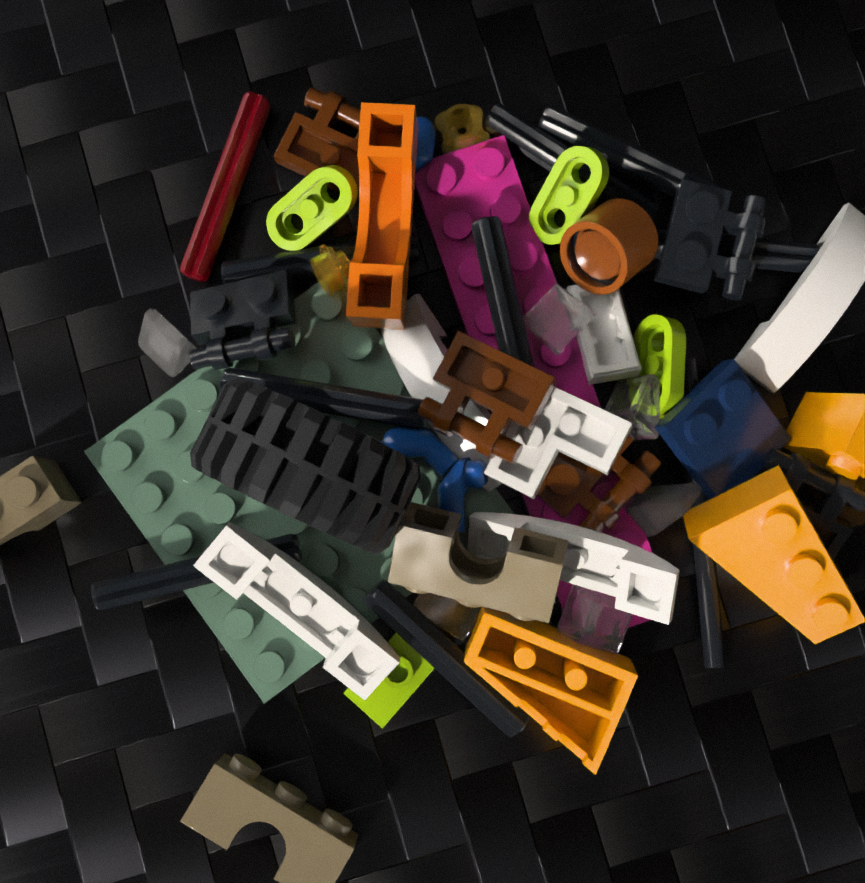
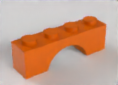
[346,102,419,330]

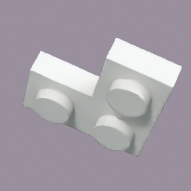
[484,387,632,499]

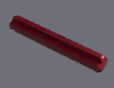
[180,91,271,282]

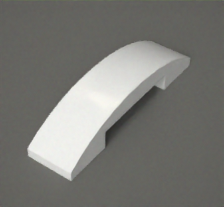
[735,203,865,393]
[380,294,503,492]
[467,512,680,625]
[193,522,400,700]

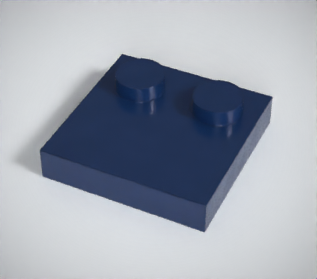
[654,359,791,500]

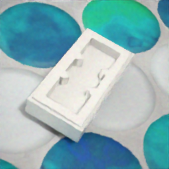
[565,285,642,385]

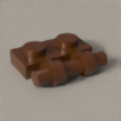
[274,87,361,201]
[418,331,557,464]
[536,404,661,532]

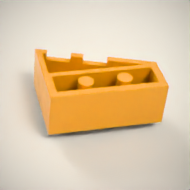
[783,392,865,491]
[682,465,865,644]
[464,606,638,775]

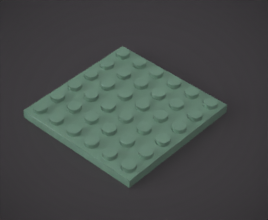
[84,272,514,703]

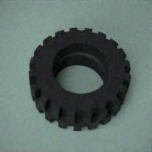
[190,377,421,555]

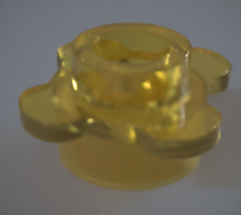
[435,104,490,154]
[310,244,350,297]

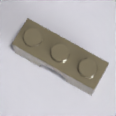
[0,456,82,545]
[388,502,568,623]
[180,753,358,883]

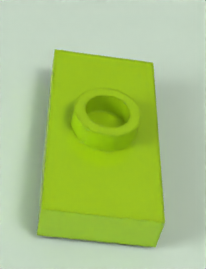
[343,632,434,729]

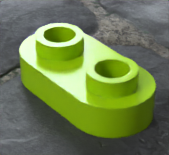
[529,146,609,245]
[266,165,358,251]
[631,315,686,419]

